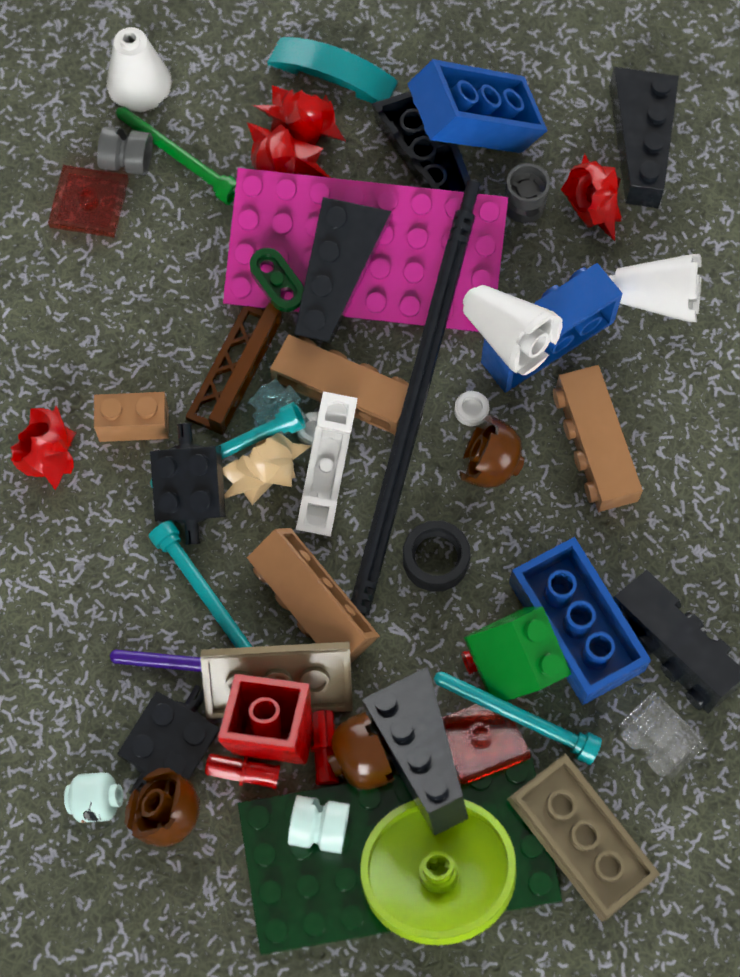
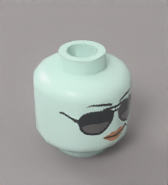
[64,772,123,823]

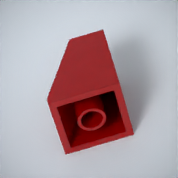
[218,674,313,765]

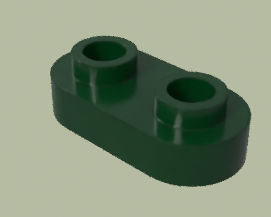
[250,248,304,312]

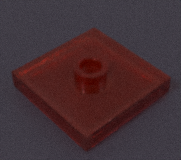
[48,165,129,238]
[442,704,531,785]

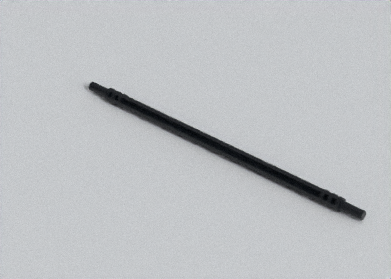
[351,180,480,617]

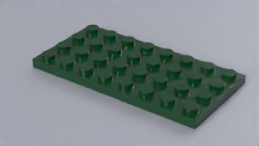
[238,752,562,956]

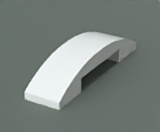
[296,391,358,537]

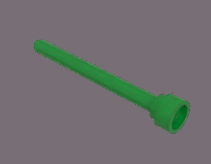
[116,106,236,205]

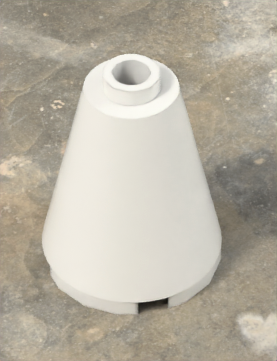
[107,27,171,112]
[609,254,702,322]
[463,285,563,375]

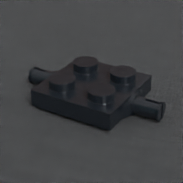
[150,423,226,545]
[117,685,220,794]

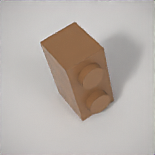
[94,392,169,442]

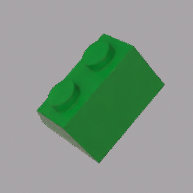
[464,606,571,701]

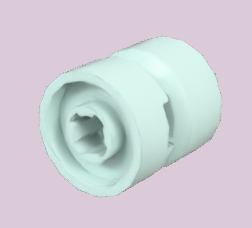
[288,795,350,854]

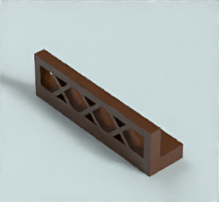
[185,302,282,435]

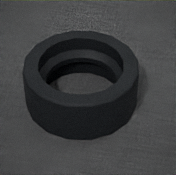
[403,521,470,592]

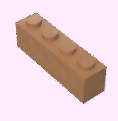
[270,334,409,435]
[552,365,643,512]
[247,528,380,663]

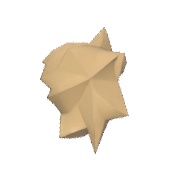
[223,433,312,506]

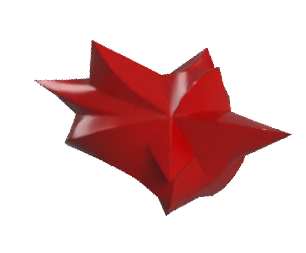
[253,85,346,145]
[247,122,330,178]
[560,153,622,241]
[10,405,76,490]

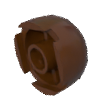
[460,415,524,488]
[327,711,394,789]
[125,768,200,847]

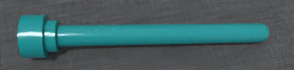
[150,402,306,488]
[148,520,252,648]
[434,671,602,765]

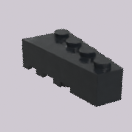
[609,66,679,209]
[613,570,740,714]

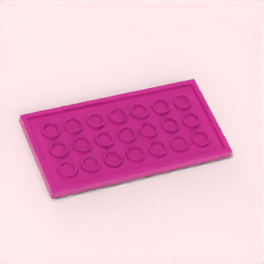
[223,168,508,332]

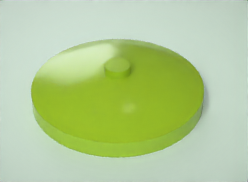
[360,800,516,945]

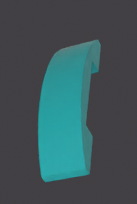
[267,37,398,103]

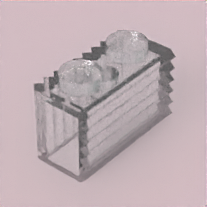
[619,691,708,780]

